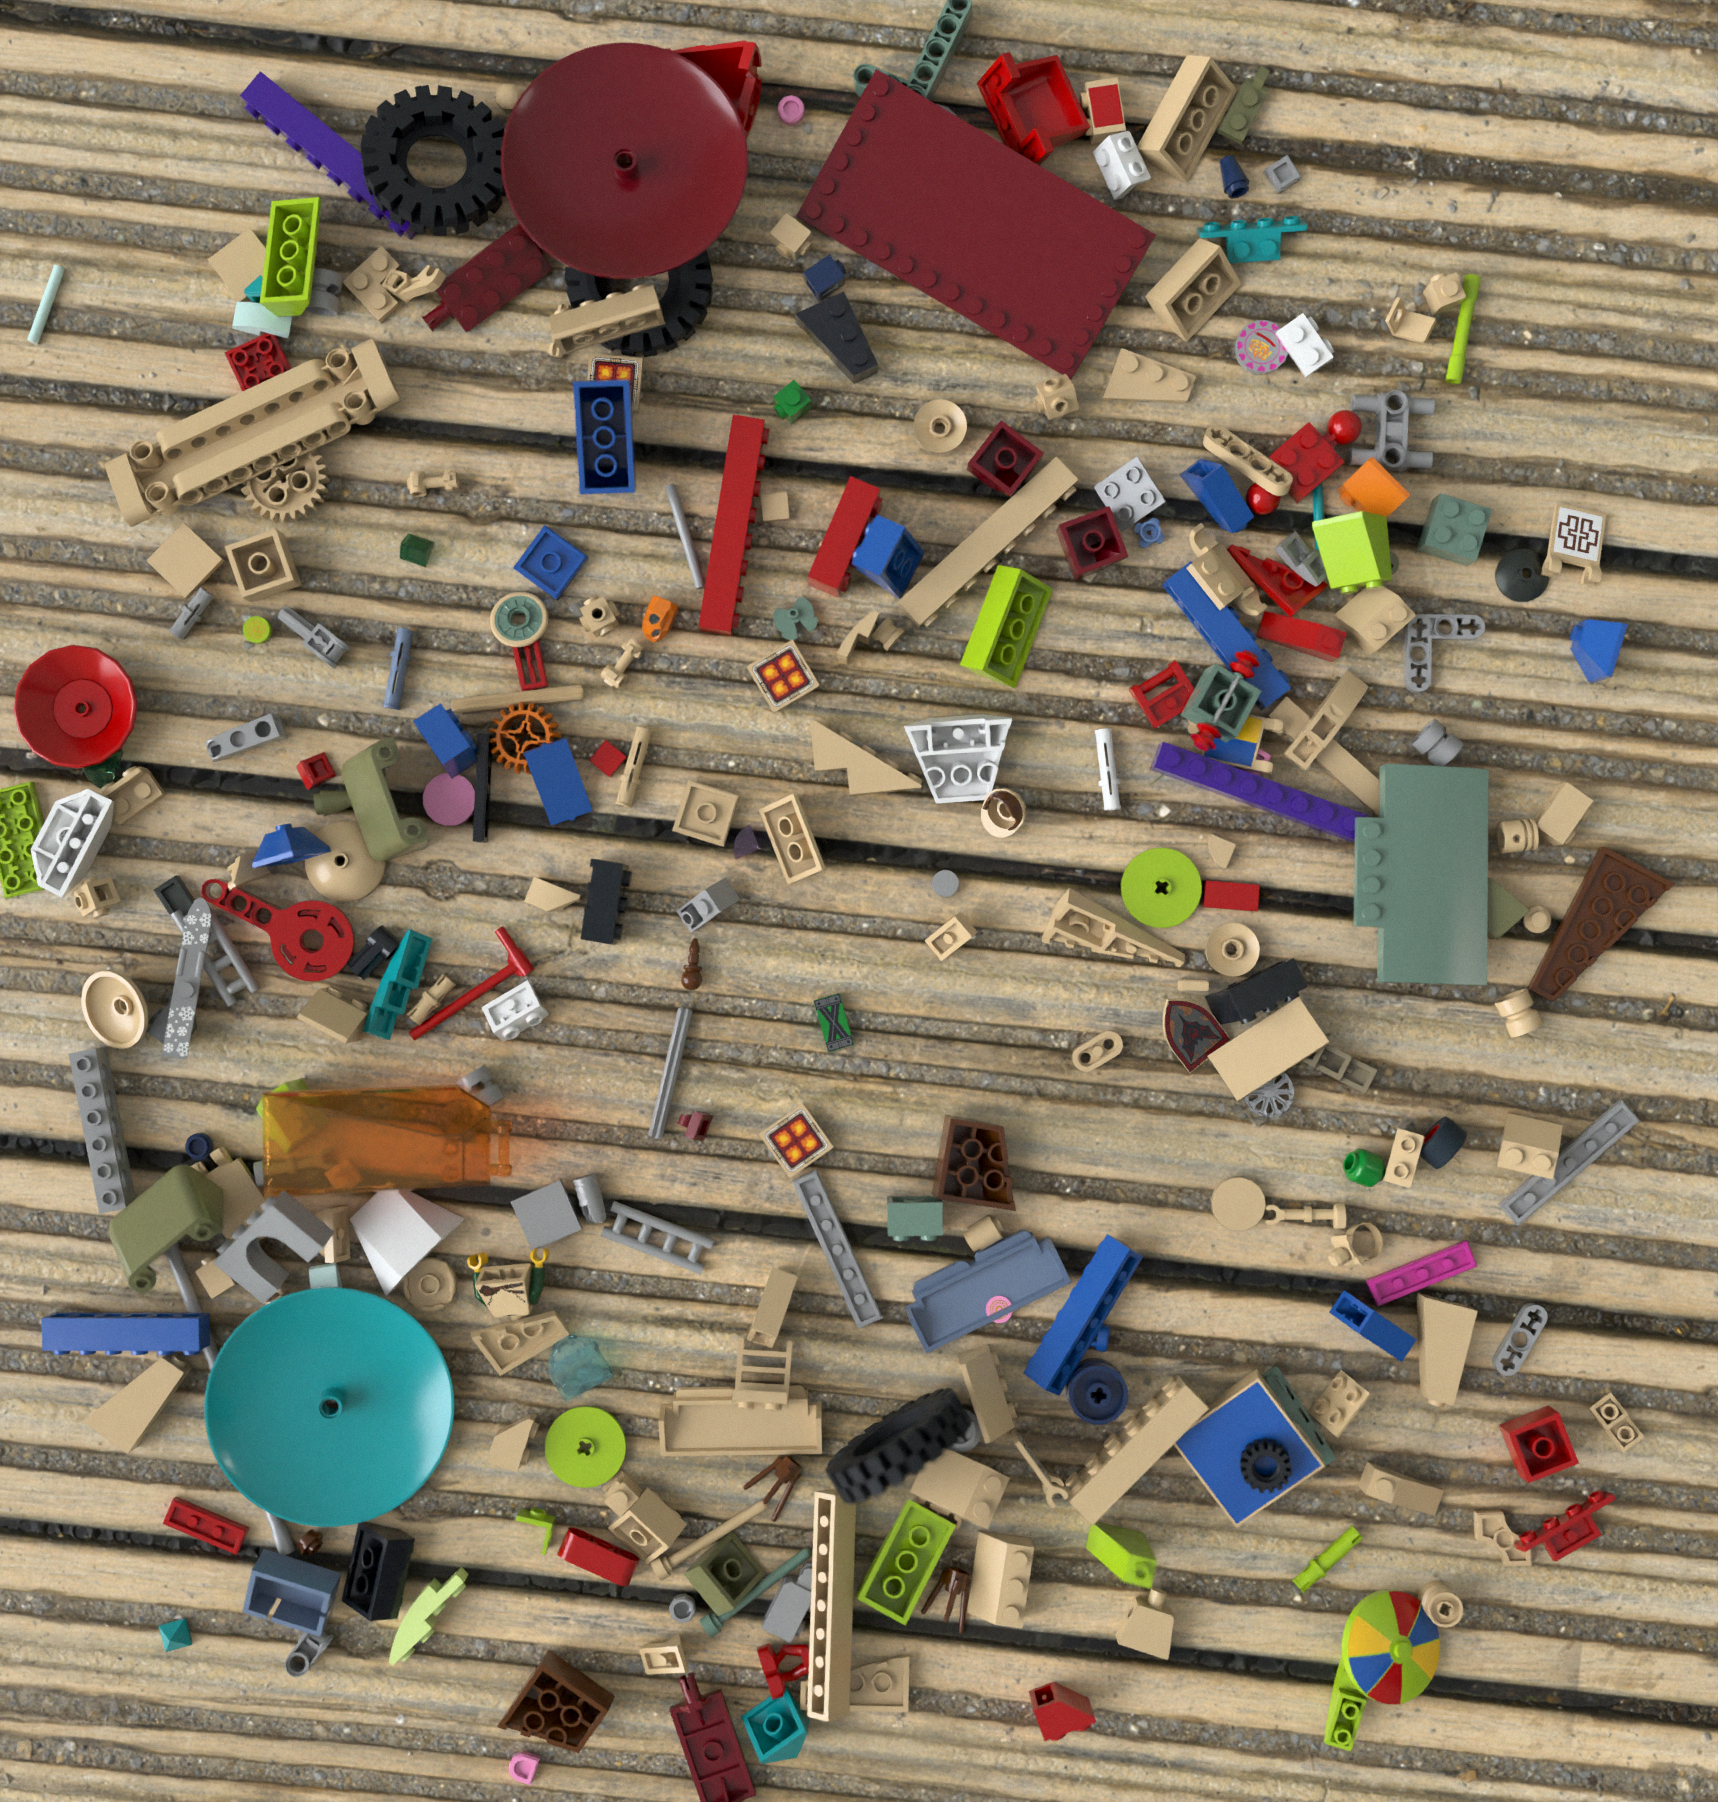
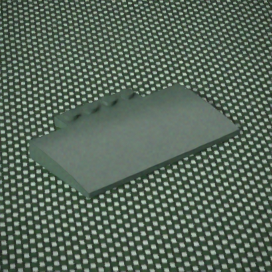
[1354,764,1489,986]

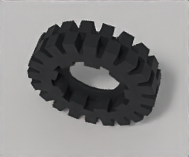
[361,85,506,236]
[565,250,713,357]
[825,1388,972,1504]

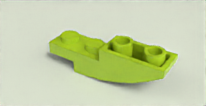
[1324,1655,1367,1751]

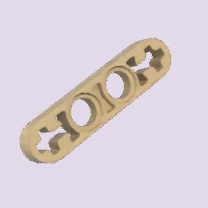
[1203,425,1293,496]

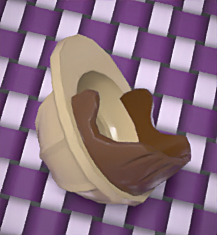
[981,788,1026,838]

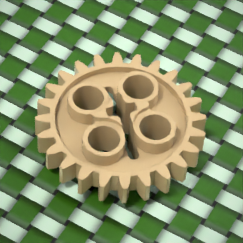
[241,449,330,524]

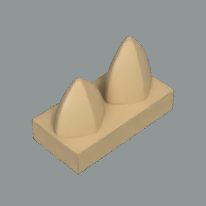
[314,1205,350,1263]

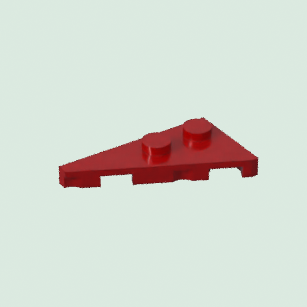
[1227,544,1328,618]

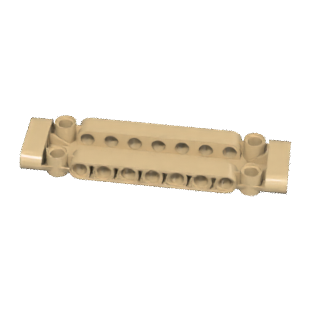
[104,338,402,527]

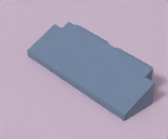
[905,1230,1072,1354]

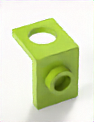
[516,1508,556,1555]

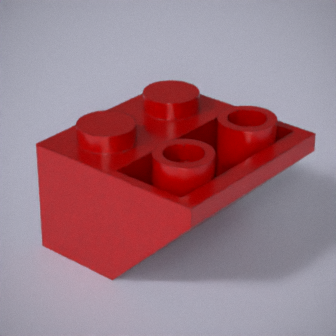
[1029,1682,1096,1741]

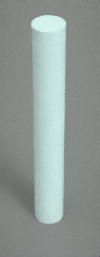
[27,265,65,345]

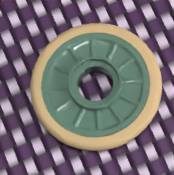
[490,592,548,647]

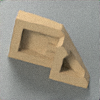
[227,851,270,890]
[524,877,584,912]

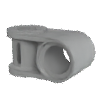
[285,1631,335,1677]

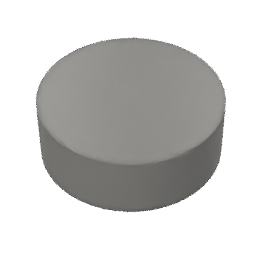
[932,870,959,897]

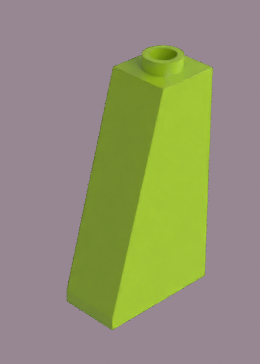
[1085,1521,1157,1588]

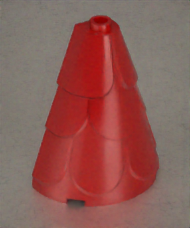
[667,40,762,139]

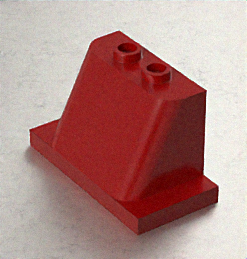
[977,52,1090,166]

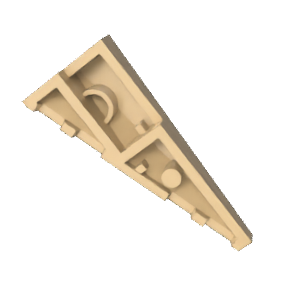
[1042,888,1185,967]

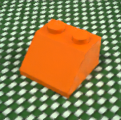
[1337,457,1410,518]

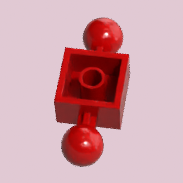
[1246,410,1362,515]

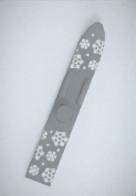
[161,898,212,1059]

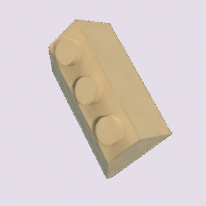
[1145,238,1241,342]
[957,1344,1017,1444]
[967,1530,1034,1629]

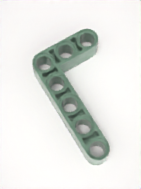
[853,0,972,101]

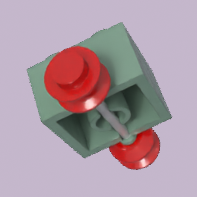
[1181,650,1261,751]

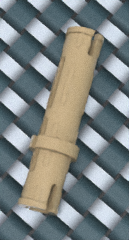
[615,726,652,809]

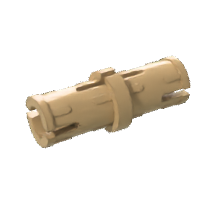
[407,974,456,1025]

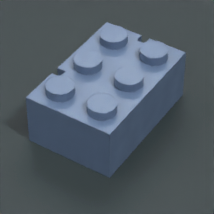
[242,1549,342,1637]

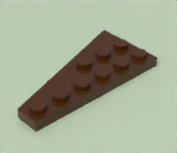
[1527,846,1675,1002]

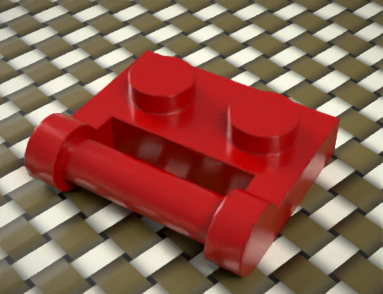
[1129,660,1194,729]

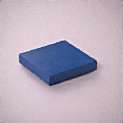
[513,525,589,601]

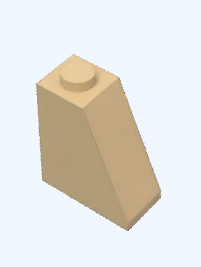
[746,1267,798,1349]

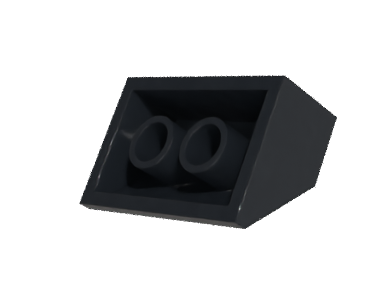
[342,1522,415,1621]

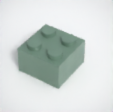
[1417,493,1492,566]
[887,1196,943,1241]

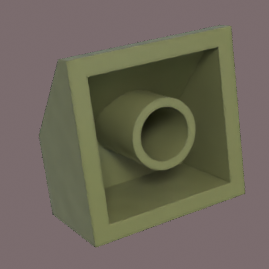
[684,1531,766,1616]

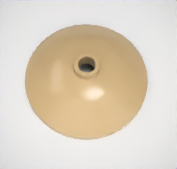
[305,821,386,902]
[81,970,148,1049]

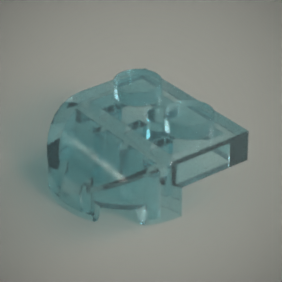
[548,1334,613,1402]

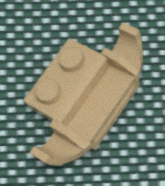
[1187,523,1268,616]

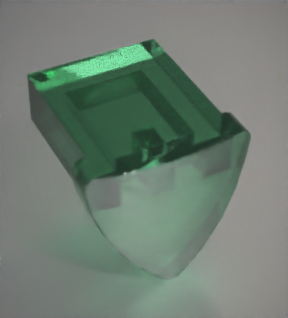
[81,749,123,789]

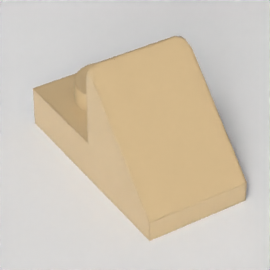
[925,912,977,961]
[639,1634,689,1675]

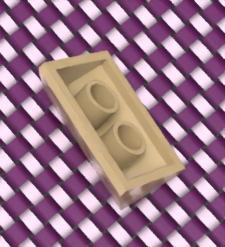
[759,793,826,885]

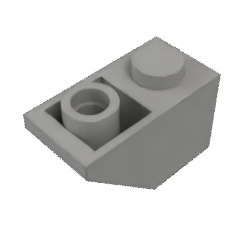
[676,877,741,933]

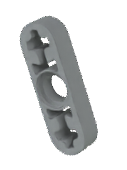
[1492,1303,1548,1376]

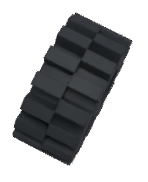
[1240,1438,1291,1493]

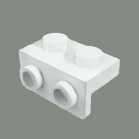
[1093,131,1151,200]
[1276,313,1334,378]

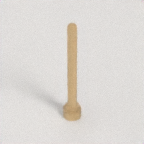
[650,1500,768,1581]

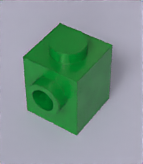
[773,380,812,425]

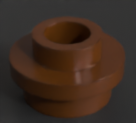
[297,1529,323,1556]

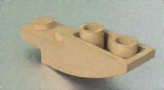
[1283,670,1369,771]

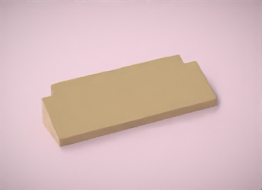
[659,1386,822,1456]

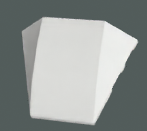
[904,714,1012,804]
[350,1181,465,1296]

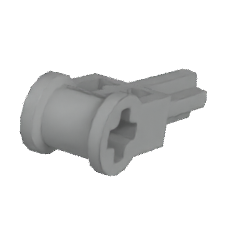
[278,606,351,669]

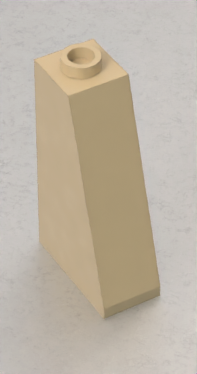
[1417,1293,1478,1407]
[83,1353,192,1453]

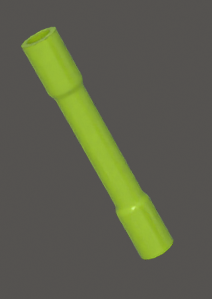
[1445,274,1481,384]

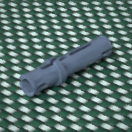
[382,628,414,710]

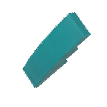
[362,930,433,1040]

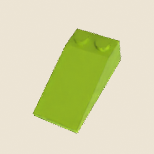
[855,1499,956,1626]

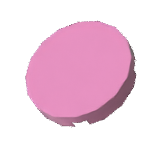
[423,773,475,826]

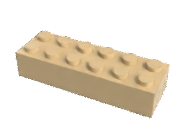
[1064,1374,1209,1525]

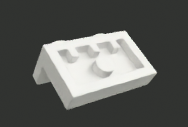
[481,980,549,1042]

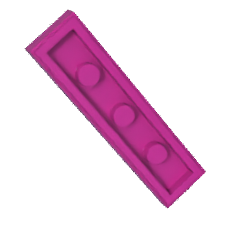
[1366,1240,1477,1306]

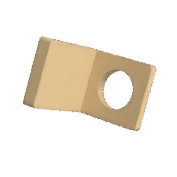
[1385,297,1437,344]

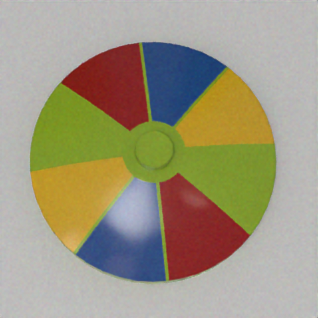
[1342,1589,1440,1705]

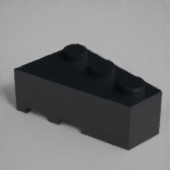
[795,291,878,384]
[581,858,632,945]
[1204,958,1307,1025]

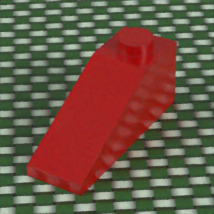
[1256,611,1347,662]

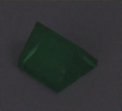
[400,533,434,568]

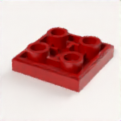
[225,333,292,392]

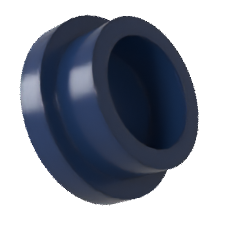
[185,1133,213,1160]

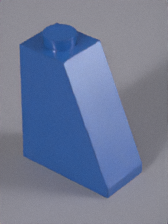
[1180,458,1254,533]
[1329,1290,1417,1362]

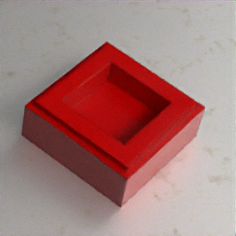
[589,740,627,778]

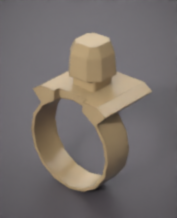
[1328,1223,1383,1267]

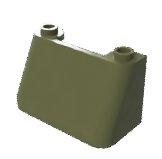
[341,736,430,862]
[108,1165,223,1296]

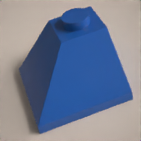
[1570,619,1627,683]
[252,823,331,868]

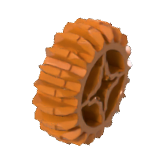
[489,702,562,775]

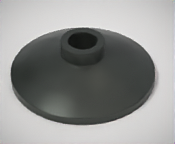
[1495,549,1549,602]

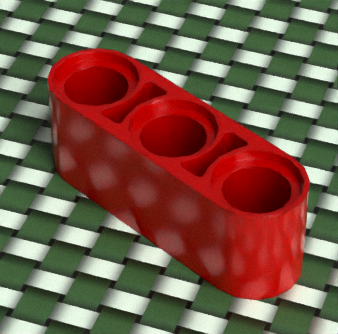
[557,1527,640,1586]

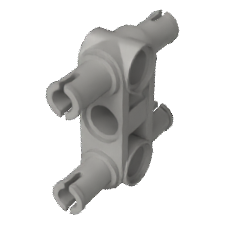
[1348,390,1435,473]

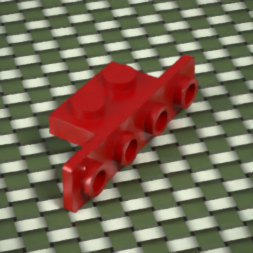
[1514,1490,1616,1561]

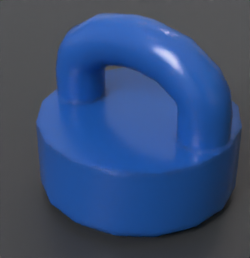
[1090,1324,1111,1352]

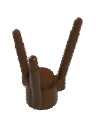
[743,1455,803,1522]
[921,1566,971,1634]

